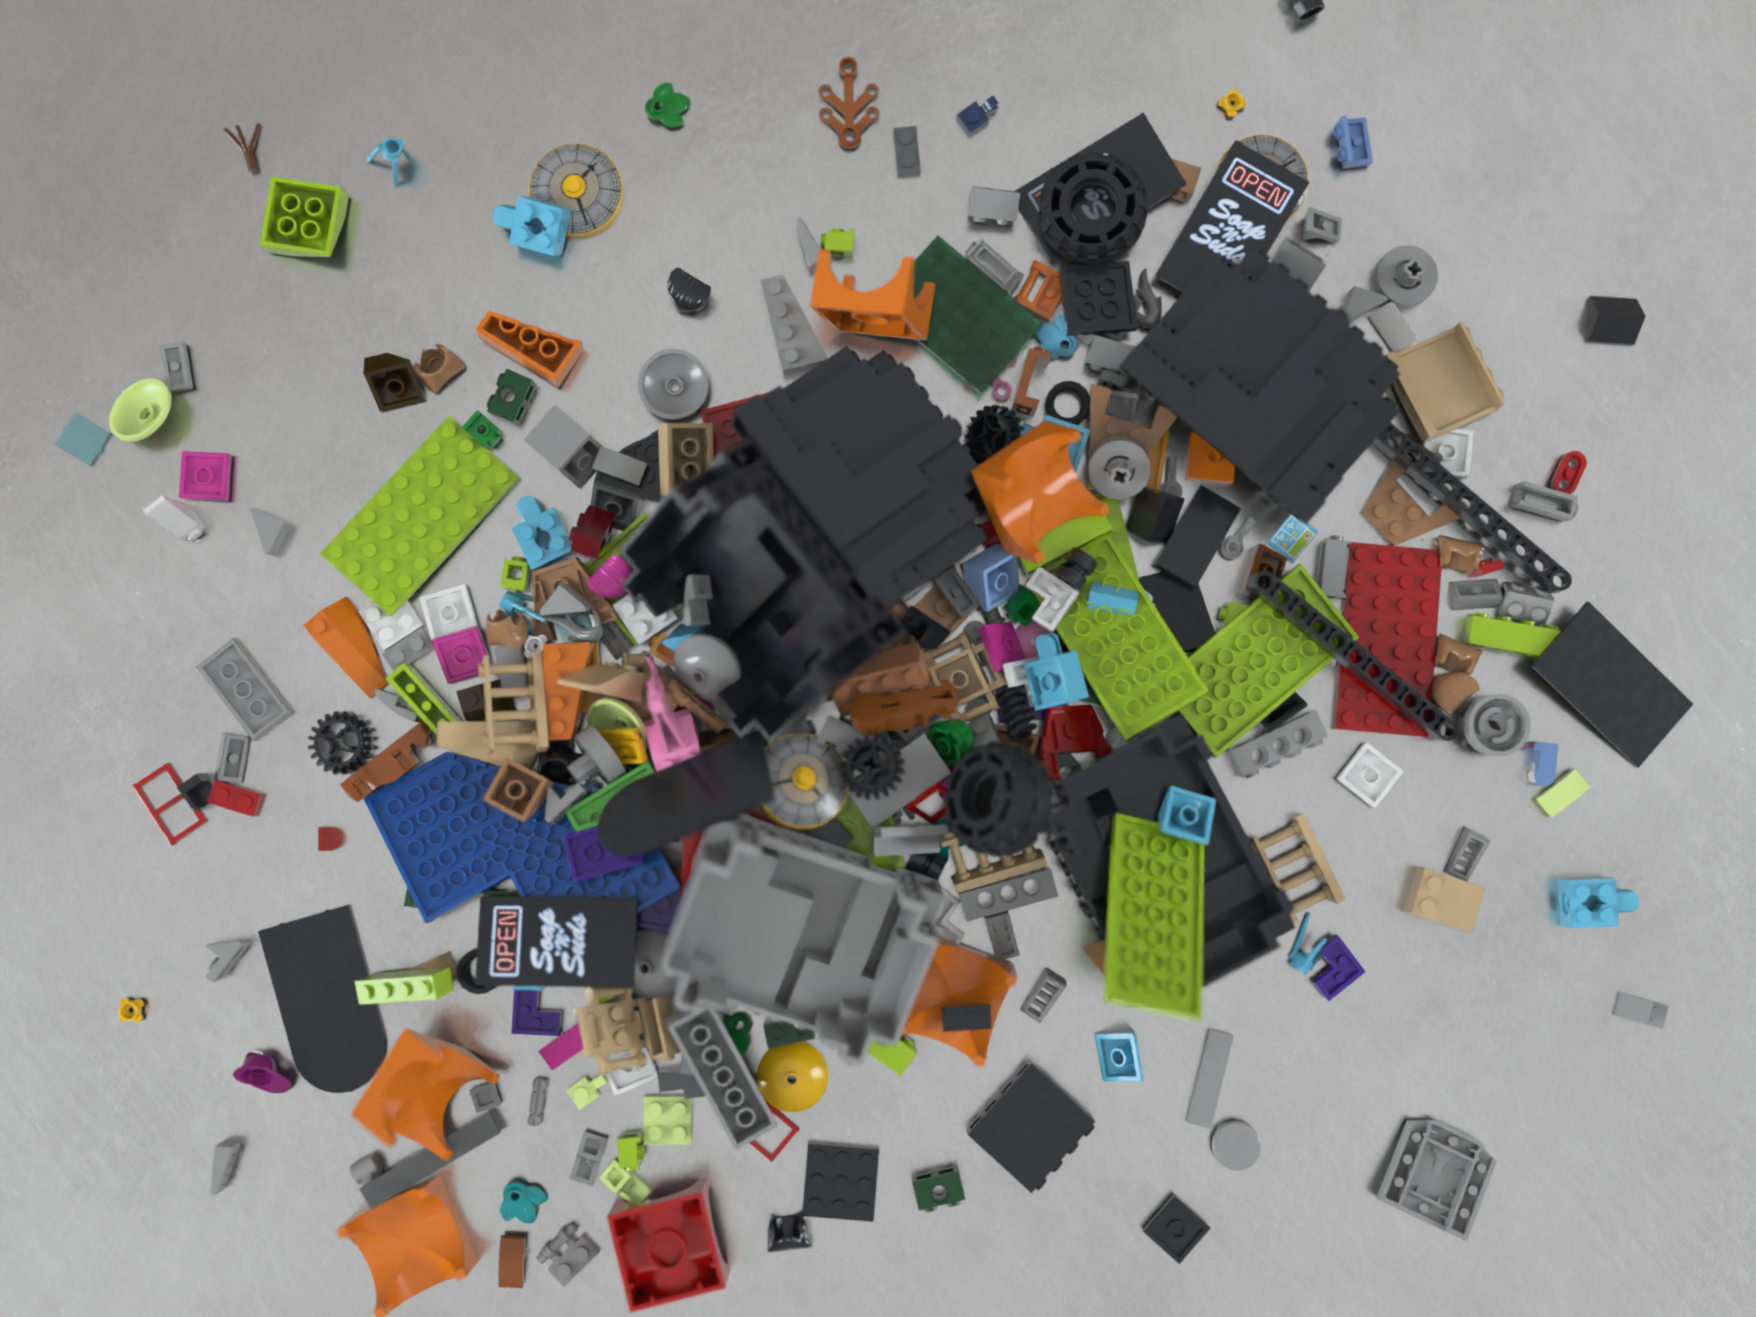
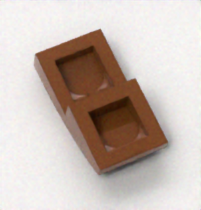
[499,1235,526,1288]

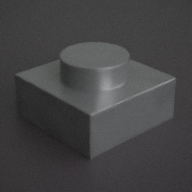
[469,1082,501,1113]

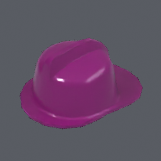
[233,1052,291,1093]

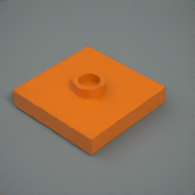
[1185,432,1235,484]

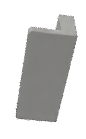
[872,823,948,856]

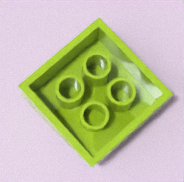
[259,176,349,257]

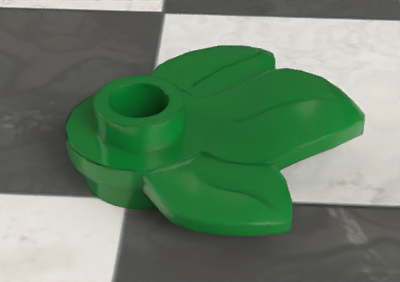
[645,83,690,128]
[722,1013,752,1056]

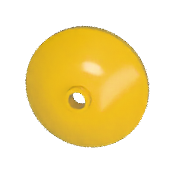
[757,1041,828,1112]

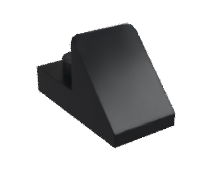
[899,605,950,649]
[1086,788,1119,841]

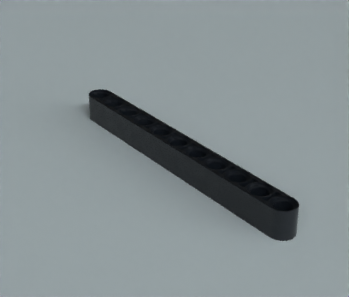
[1372,422,1572,594]
[1248,571,1459,741]

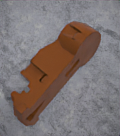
[850,680,958,736]
[340,720,432,802]

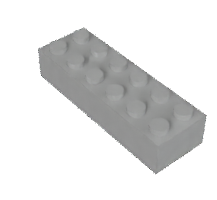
[665,1004,778,1150]

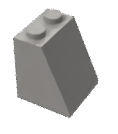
[1270,236,1326,291]
[524,405,603,489]

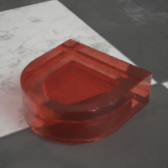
[318,827,344,851]

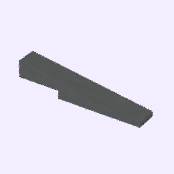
[359,1111,501,1209]

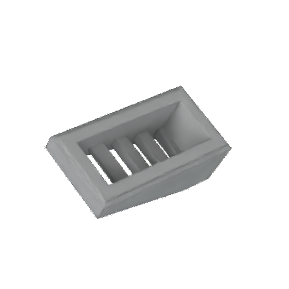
[796,218,820,272]
[1445,827,1490,882]
[1021,968,1067,1023]
[211,1141,240,1195]

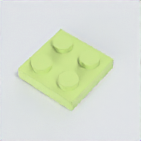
[643,1095,692,1145]

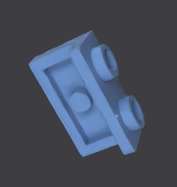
[1334,116,1373,169]

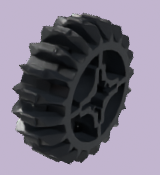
[963,404,1025,464]
[307,711,374,775]
[840,735,905,800]

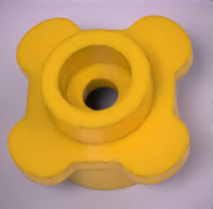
[1218,89,1246,117]
[119,998,144,1023]

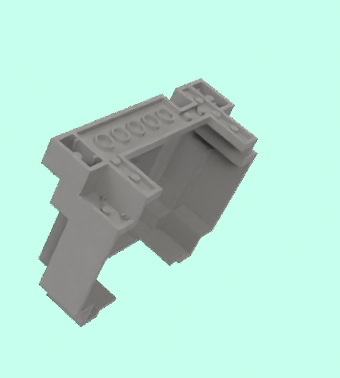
[660,814,944,1065]

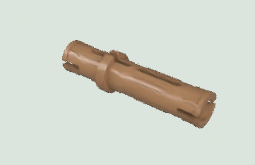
[664,677,726,733]

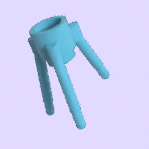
[366,138,406,186]
[500,591,546,634]
[1289,912,1327,975]

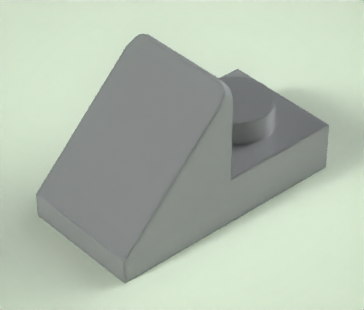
[1303,207,1342,243]
[545,783,590,825]
[205,939,250,982]
[1613,992,1669,1029]

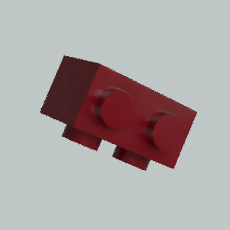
[569,505,616,559]

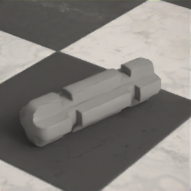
[527,1078,547,1126]

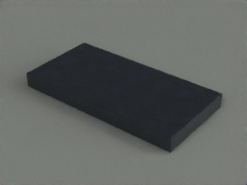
[1154,485,1241,588]

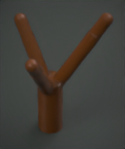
[224,123,261,172]

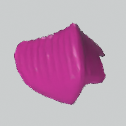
[587,554,634,598]

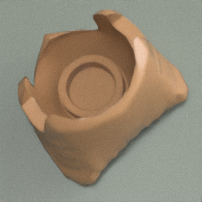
[414,344,465,393]
[1438,535,1484,573]
[486,609,529,649]
[1435,633,1482,675]
[1430,671,1480,714]

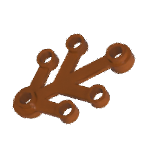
[819,57,879,149]

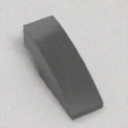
[657,1068,705,1099]

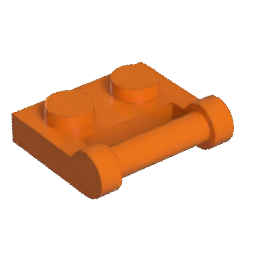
[1012,260,1062,321]

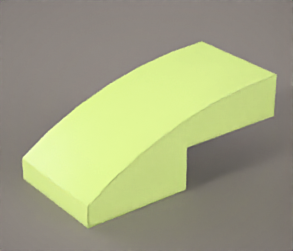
[1536,768,1590,818]
[599,1159,654,1203]

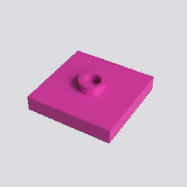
[179,451,232,501]
[978,621,1026,673]
[432,625,492,684]

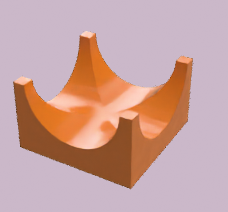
[810,249,936,340]
[971,421,1110,564]
[900,936,1018,1067]
[351,1028,500,1161]
[336,1174,479,1317]

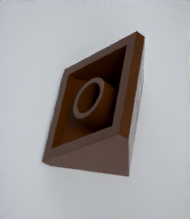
[1238,544,1287,598]

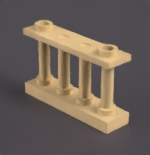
[478,653,549,755]
[1248,812,1346,924]
[939,828,1047,894]

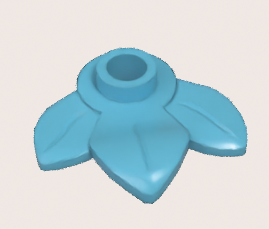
[1036,315,1078,360]

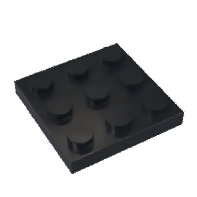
[1058,261,1138,336]
[802,1142,879,1222]

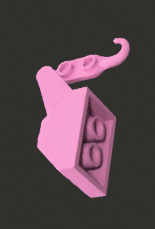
[644,656,701,771]

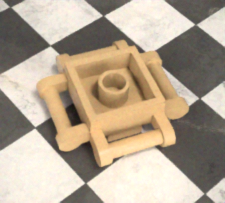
[923,631,1007,722]
[574,987,648,1074]

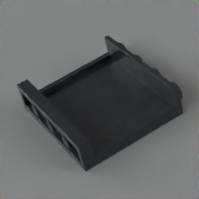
[966,1059,1096,1193]

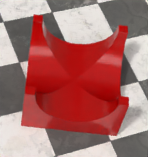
[607,1178,730,1313]

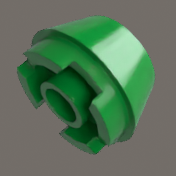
[927,719,974,766]

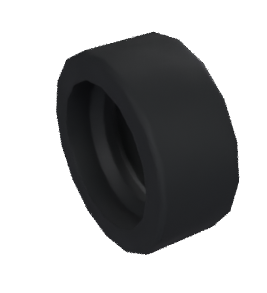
[1045,381,1090,425]
[456,948,497,994]

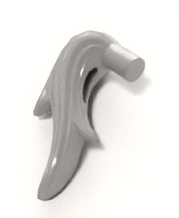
[1136,268,1162,329]
[544,613,604,643]

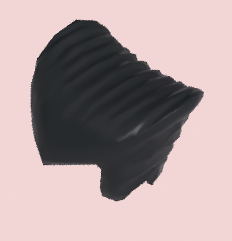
[667,268,711,312]
[537,743,583,785]
[767,1216,813,1253]

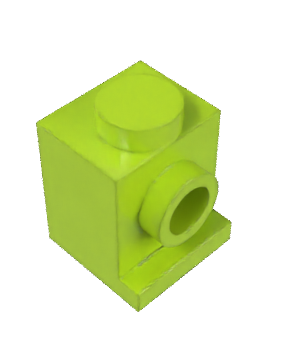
[821,228,854,258]
[501,556,531,592]
[617,1132,645,1171]

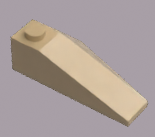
[437,721,537,769]

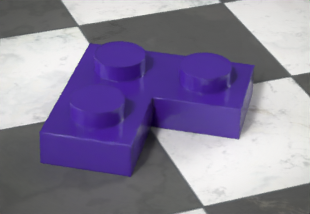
[1312,934,1366,1001]
[511,989,562,1036]

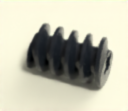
[996,688,1037,741]

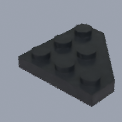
[594,430,664,503]

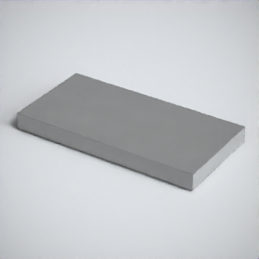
[196,638,293,741]
[845,733,951,827]

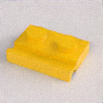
[598,728,648,764]

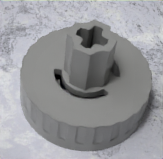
[1373,245,1438,309]
[1088,435,1151,500]
[1463,694,1531,756]
[566,725,626,785]

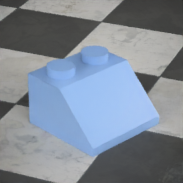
[963,543,1019,612]

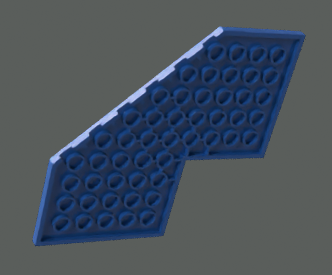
[363,752,681,924]

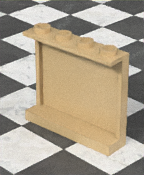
[1384,321,1506,444]

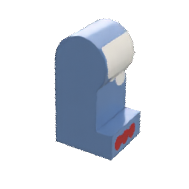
[1527,742,1558,786]

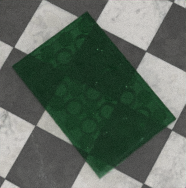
[913,235,1043,395]

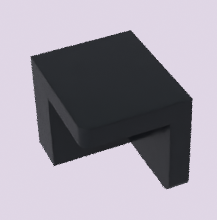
[177,773,213,811]

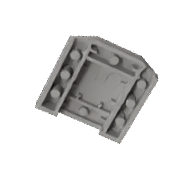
[1376,1119,1497,1241]

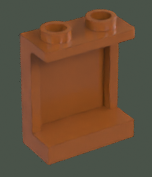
[1011,347,1052,417]

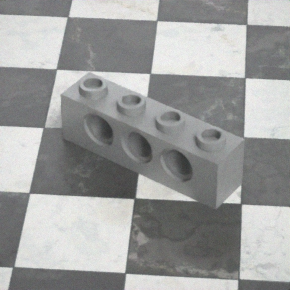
[1227,710,1328,779]
[958,867,1058,922]

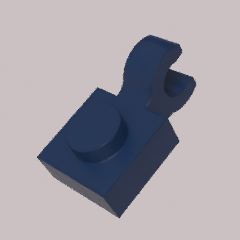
[957,96,999,136]

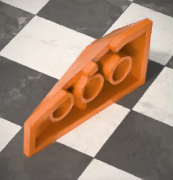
[303,597,389,699]

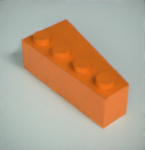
[475,311,584,388]
[543,642,595,741]

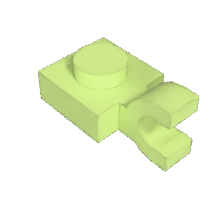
[566,1074,608,1110]

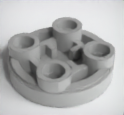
[1212,1121,1261,1171]

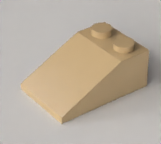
[557,661,646,702]
[1403,866,1485,933]

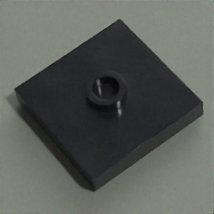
[1143,1194,1211,1264]

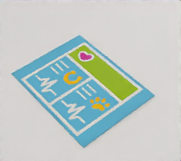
[1267,514,1319,564]

